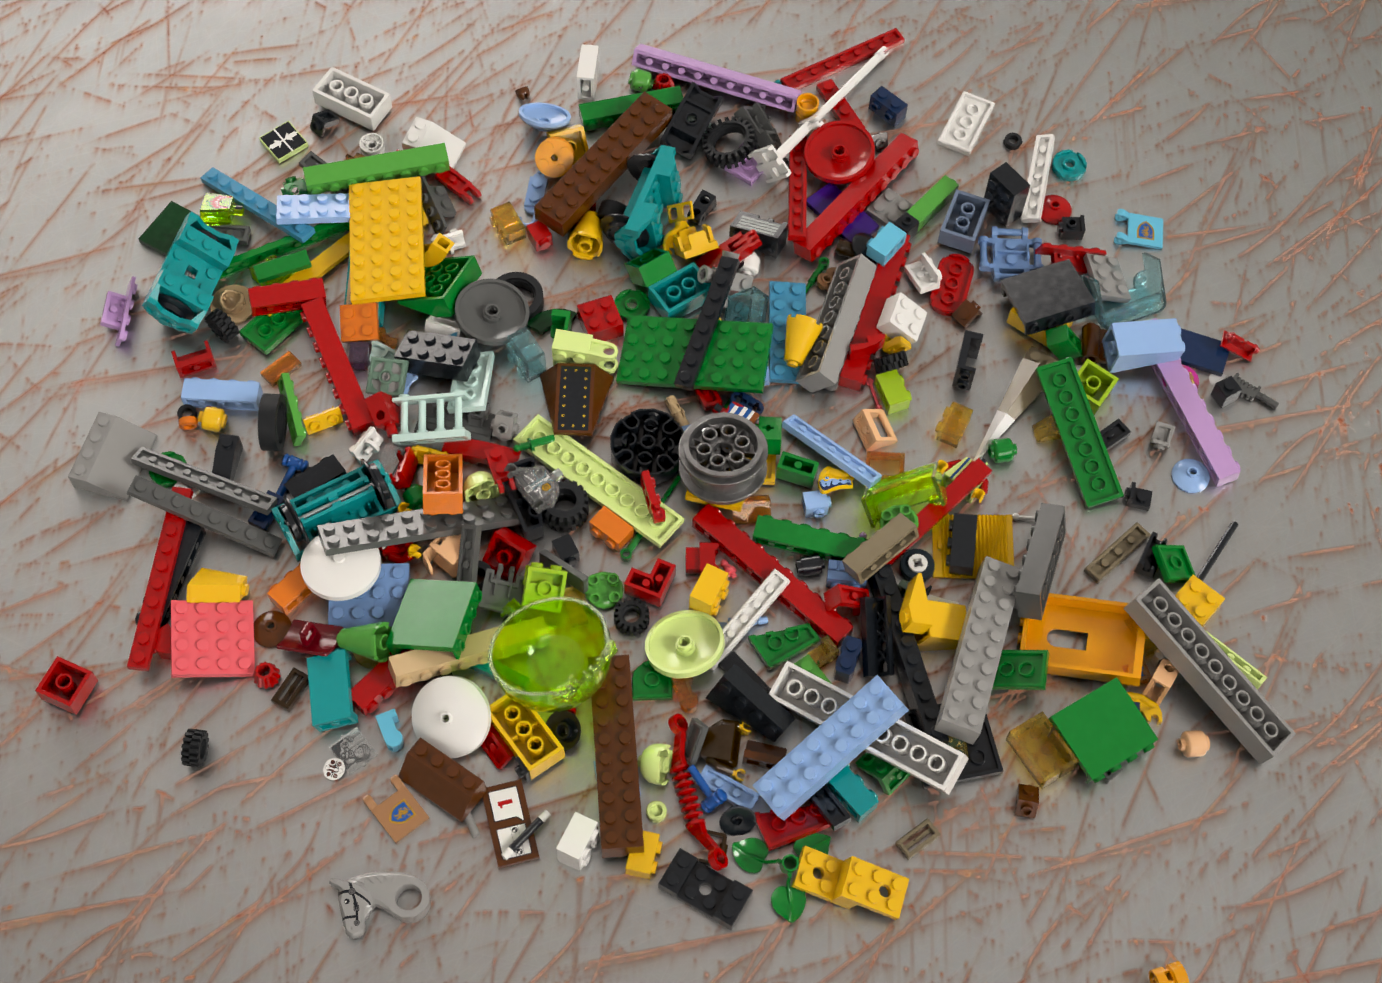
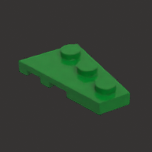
[748,623,820,670]

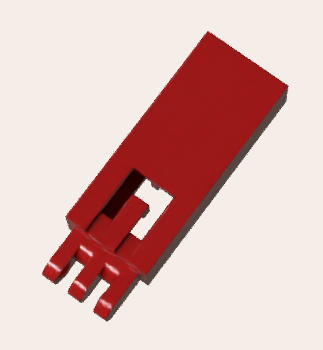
[695,229,762,269]

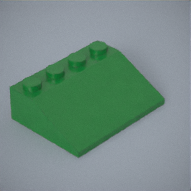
[398,255,482,318]

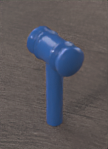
[276,453,309,496]
[687,764,727,813]

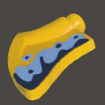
[818,466,855,494]

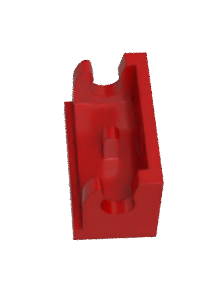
[389,446,419,489]

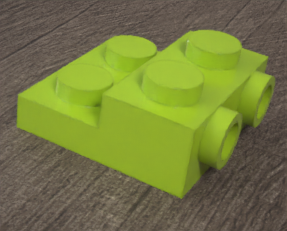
[521,562,568,611]

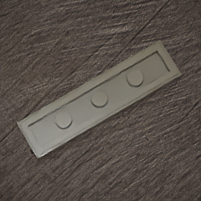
[1084,522,1151,584]

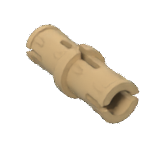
[664,395,690,427]

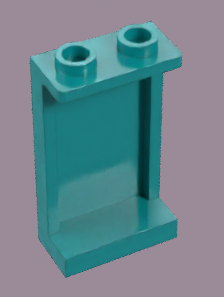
[307,648,358,732]

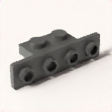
[417,175,456,235]

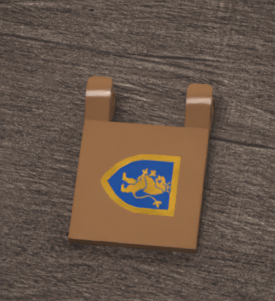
[363,774,430,843]

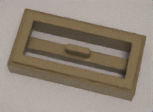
[895,818,941,860]

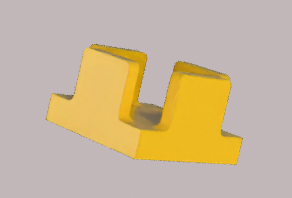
[672,224,719,259]

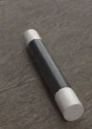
[501,810,551,860]

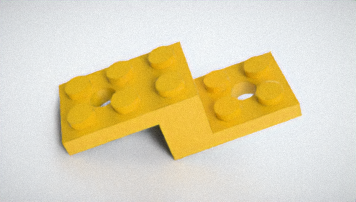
[791,846,909,920]

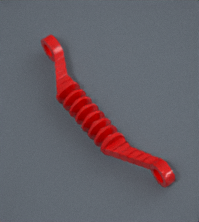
[668,713,728,871]

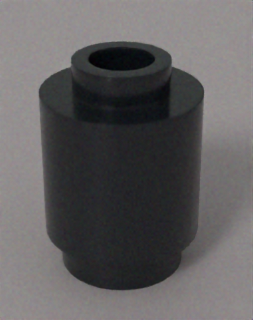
[795,554,825,577]

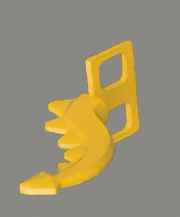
[663,201,694,262]

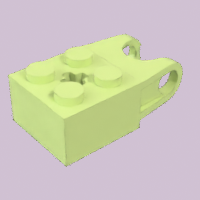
[552,329,618,374]

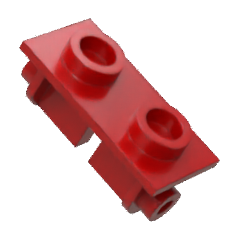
[1220,330,1260,362]

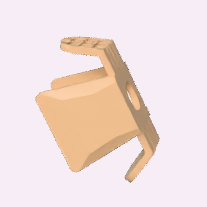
[422,534,461,578]

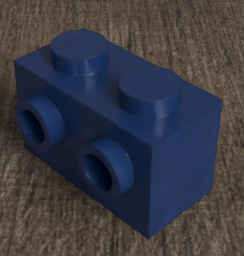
[868,85,908,127]

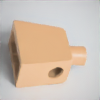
[1142,658,1179,705]

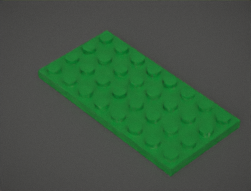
[616,315,774,394]

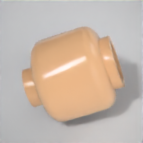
[1177,730,1210,757]

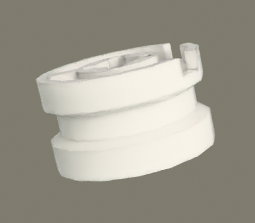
[359,133,385,157]

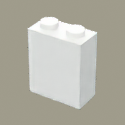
[577,44,599,101]

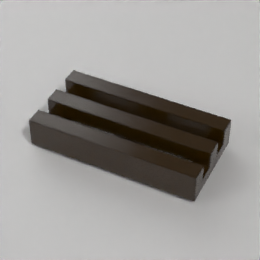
[271,667,309,712]

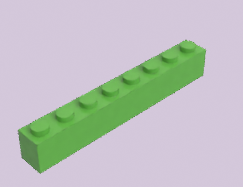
[303,143,450,195]

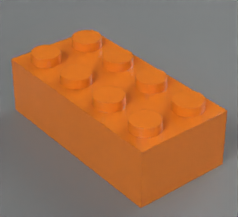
[423,454,463,515]

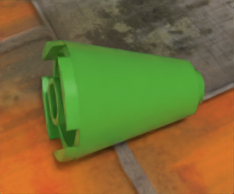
[336,621,392,662]

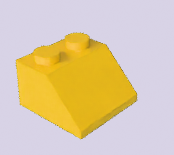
[546,124,589,165]

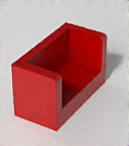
[171,340,217,378]
[823,584,870,616]

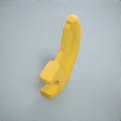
[1127,691,1162,725]

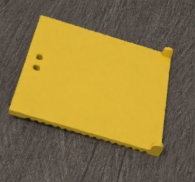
[932,514,1014,579]

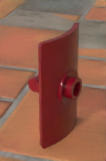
[276,619,344,656]

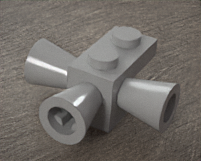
[697,250,754,308]

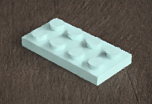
[447,351,495,414]

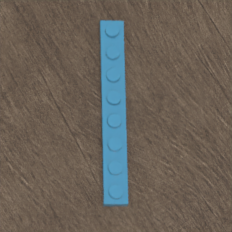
[200,167,316,243]

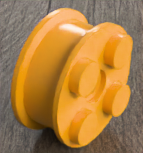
[535,137,575,178]

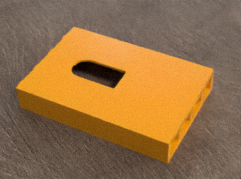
[1017,593,1146,686]

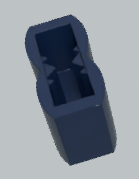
[833,635,862,684]

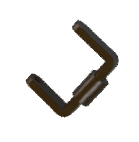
[698,830,728,866]

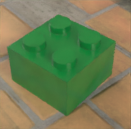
[624,247,677,288]

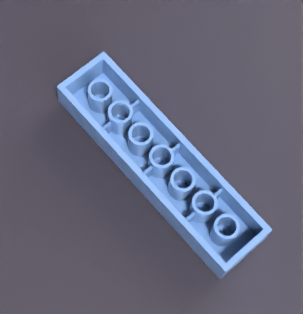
[753,675,909,820]

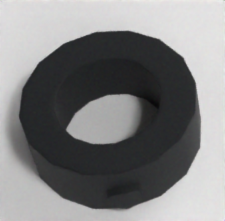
[1003,133,1023,150]
[177,404,197,420]

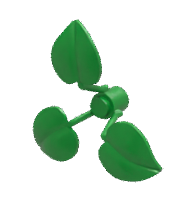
[732,833,831,923]

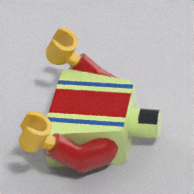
[934,457,989,504]

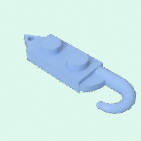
[518,170,548,228]

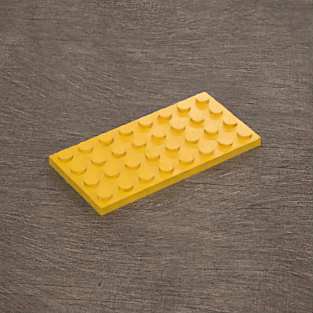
[349,176,426,305]

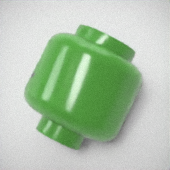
[628,68,654,93]

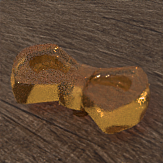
[378,327,398,349]

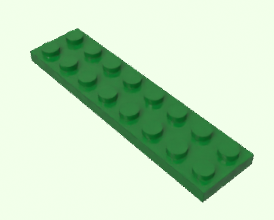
[1035,357,1124,509]

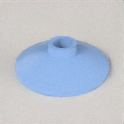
[1171,459,1210,493]

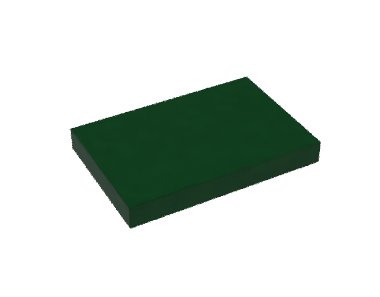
[138,201,201,256]

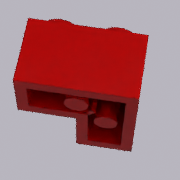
[624,558,676,607]

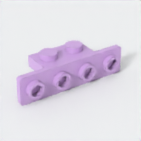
[100,276,138,347]

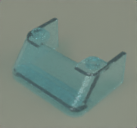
[1081,252,1166,330]

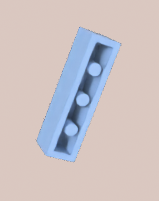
[181,377,263,411]

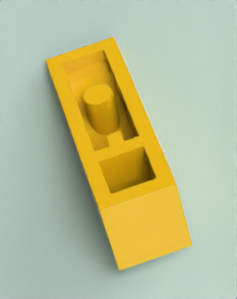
[899,573,933,635]

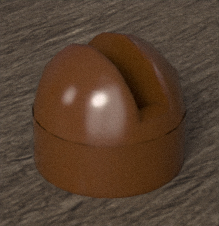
[515,86,530,100]

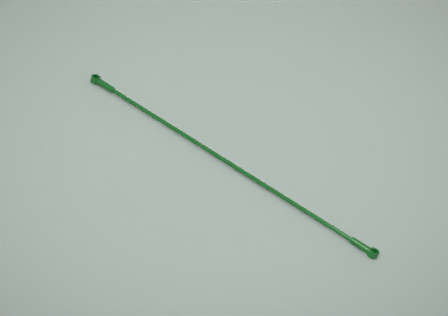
[620,257,829,562]

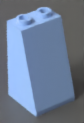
[1102,318,1185,373]

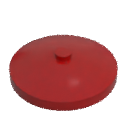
[804,120,875,184]

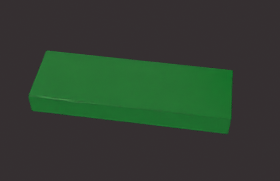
[253,249,312,284]

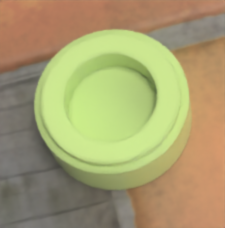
[646,801,667,823]

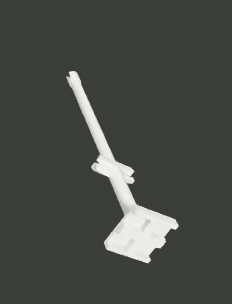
[747,46,889,184]

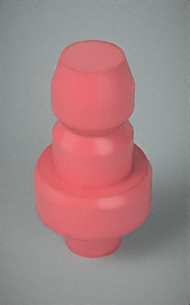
[720,559,737,579]

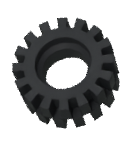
[205,308,240,343]
[873,350,909,374]
[614,597,649,636]
[181,728,209,767]

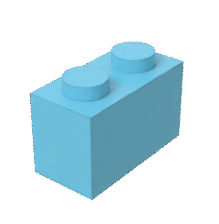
[866,222,907,267]

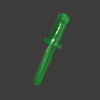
[513,435,555,452]

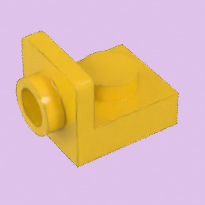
[882,334,911,354]

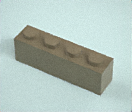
[842,513,919,585]

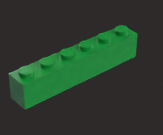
[579,86,683,131]
[752,515,868,561]

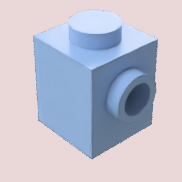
[801,490,831,518]

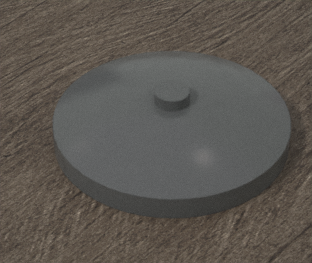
[455,279,529,346]

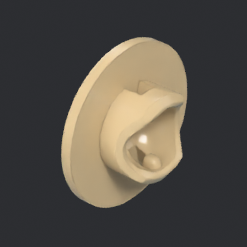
[210,285,252,325]

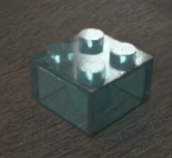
[506,327,546,383]

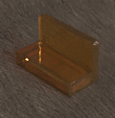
[732,495,771,524]

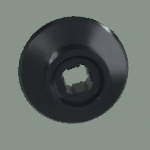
[719,805,756,836]

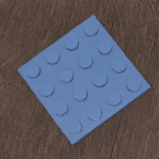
[328,563,410,628]

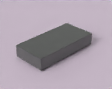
[684,718,709,764]

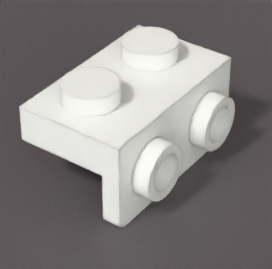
[904,252,942,294]

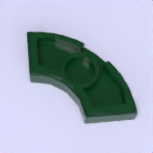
[527,309,577,335]

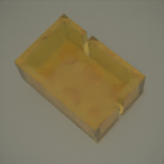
[1006,711,1079,789]

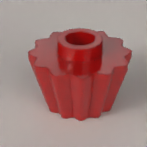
[652,73,675,90]
[253,662,281,689]

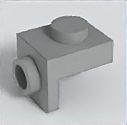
[1150,421,1176,450]

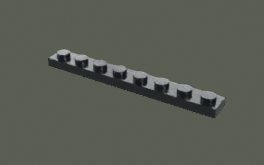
[674,256,740,391]

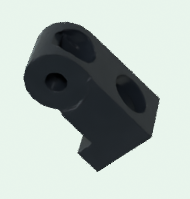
[687,189,717,226]

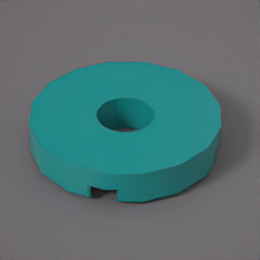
[1051,149,1087,181]

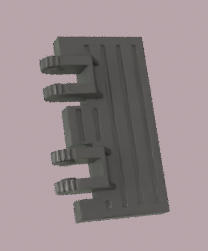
[414,392,495,442]
[478,563,559,624]

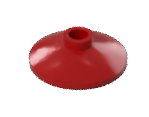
[1041,195,1072,225]

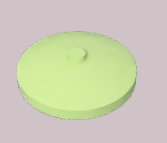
[645,610,725,678]

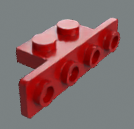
[1035,243,1107,275]

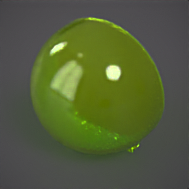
[488,597,618,713]

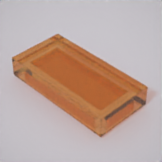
[260,351,302,387]

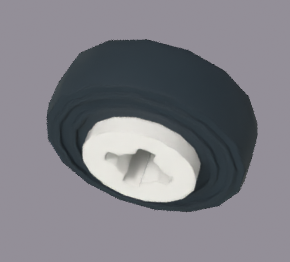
[899,549,935,582]

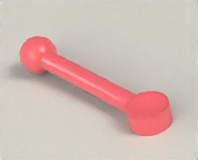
[866,378,882,409]

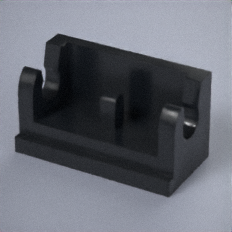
[1134,532,1168,579]

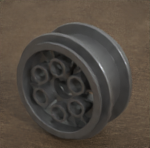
[678,412,768,505]

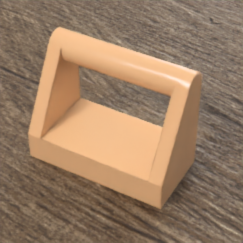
[852,409,898,451]

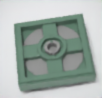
[365,356,409,397]

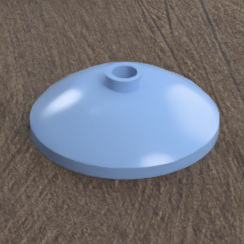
[519,102,571,132]

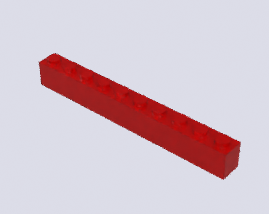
[793,133,919,262]
[838,235,912,392]
[692,503,853,650]

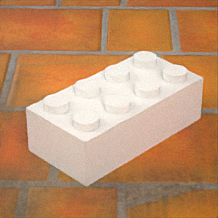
[312,67,392,131]

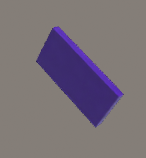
[806,183,879,243]

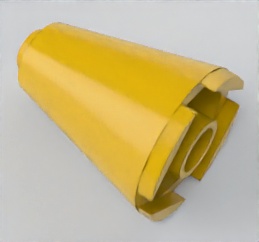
[567,211,603,260]
[784,314,823,368]

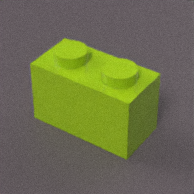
[874,369,912,415]

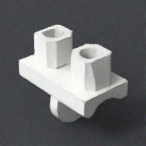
[431,228,466,255]
[349,426,385,464]

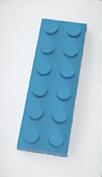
[768,281,806,384]

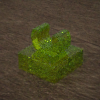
[501,598,528,624]

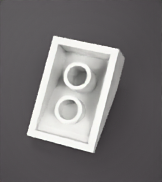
[402,117,466,169]

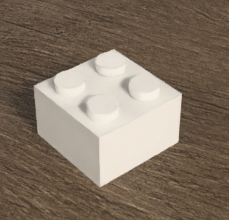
[876,292,927,344]
[556,812,601,871]

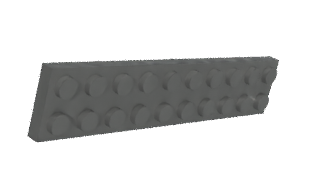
[317,496,519,556]

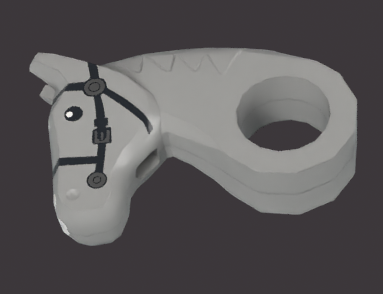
[329,871,431,939]

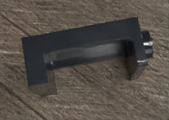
[952,330,984,390]

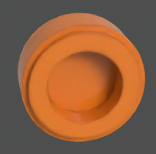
[178,416,198,430]

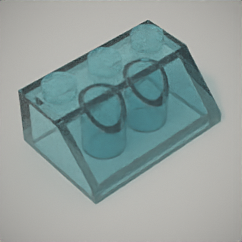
[724,286,769,323]

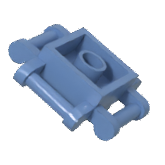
[978,226,1044,282]

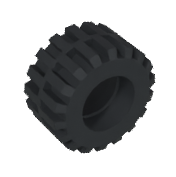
[541,479,589,532]

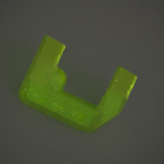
[861,462,947,528]

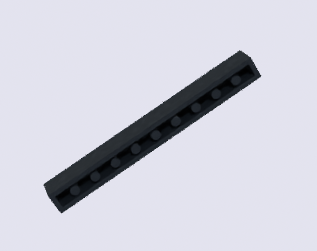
[868,564,949,744]

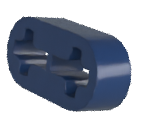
[729,392,764,416]

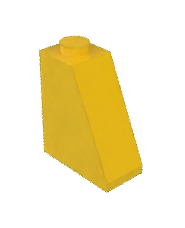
[186,568,249,603]

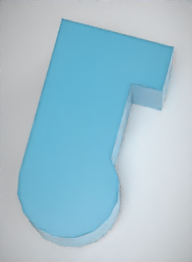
[375,708,404,752]

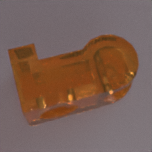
[671,677,698,714]

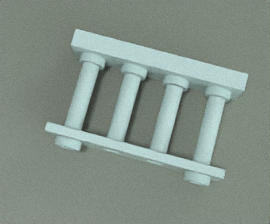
[392,389,471,446]

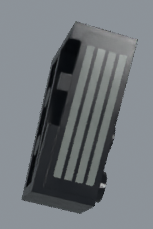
[729,211,788,259]

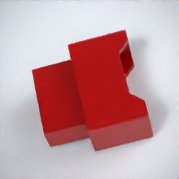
[686,542,719,577]

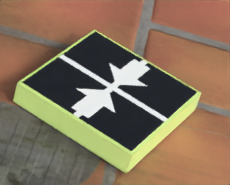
[259,121,309,164]

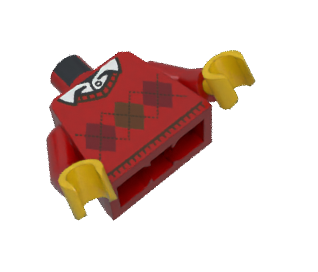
[378,502,421,563]

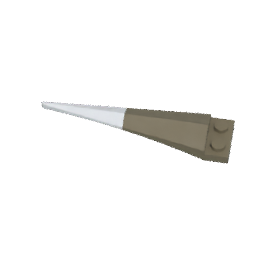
[973,346,1059,461]

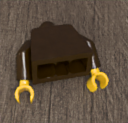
[700,719,751,783]

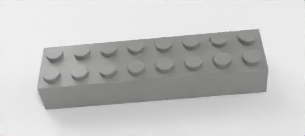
[796,254,877,393]

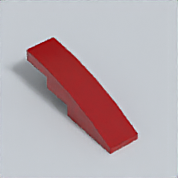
[441,439,521,465]

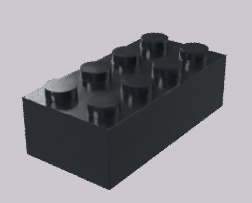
[394,329,481,382]

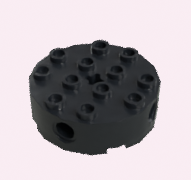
[610,408,684,485]

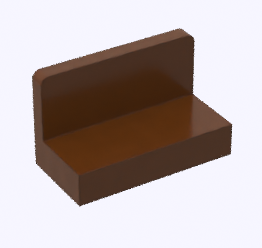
[742,740,787,770]

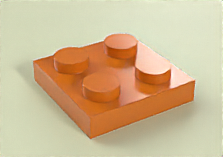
[339,302,379,343]

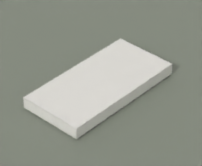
[937,91,995,156]

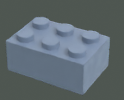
[937,189,990,253]

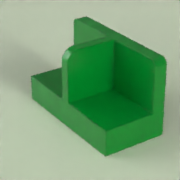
[550,309,572,339]

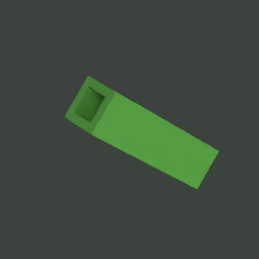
[907,175,959,233]

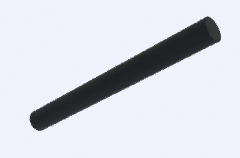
[1197,521,1238,581]

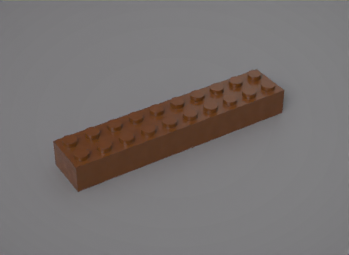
[534,91,672,237]
[589,654,644,858]

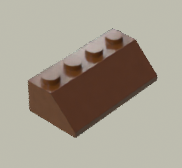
[398,737,488,823]

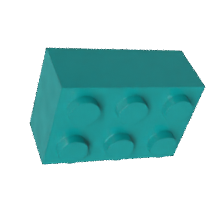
[648,262,711,318]

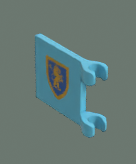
[1114,209,1163,250]

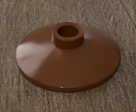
[254,611,292,648]

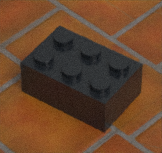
[984,162,1030,227]

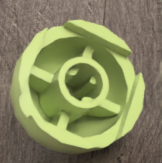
[463,471,500,502]
[637,744,673,785]

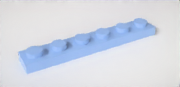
[782,414,882,489]

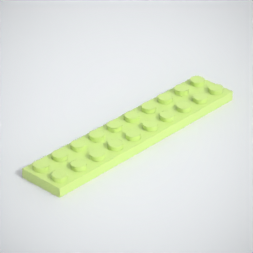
[513,414,684,548]

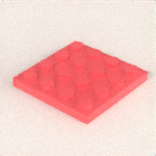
[171,600,255,678]

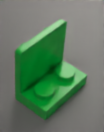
[855,752,910,796]

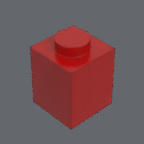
[526,221,553,251]

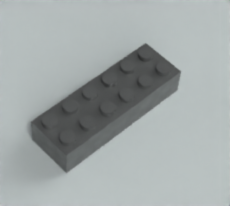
[1013,503,1066,620]

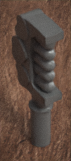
[1233,373,1279,409]

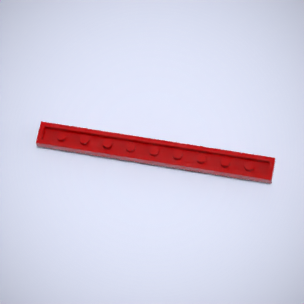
[127,487,193,672]

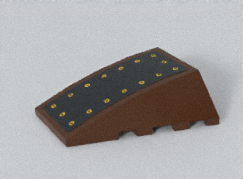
[540,363,614,436]

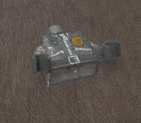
[504,463,564,514]

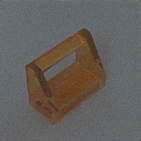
[865,451,905,484]

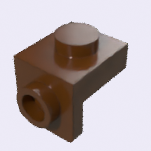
[951,299,983,328]
[1015,784,1039,818]

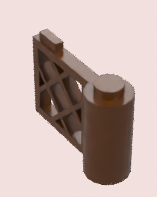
[1081,322,1107,364]

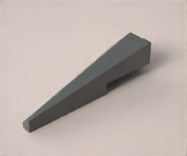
[734,102,789,178]

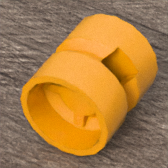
[795,93,819,123]
[1148,961,1189,983]

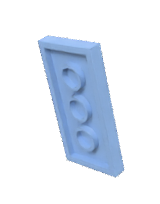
[276,193,350,225]

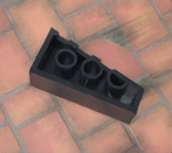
[502,456,544,541]
[706,664,796,742]

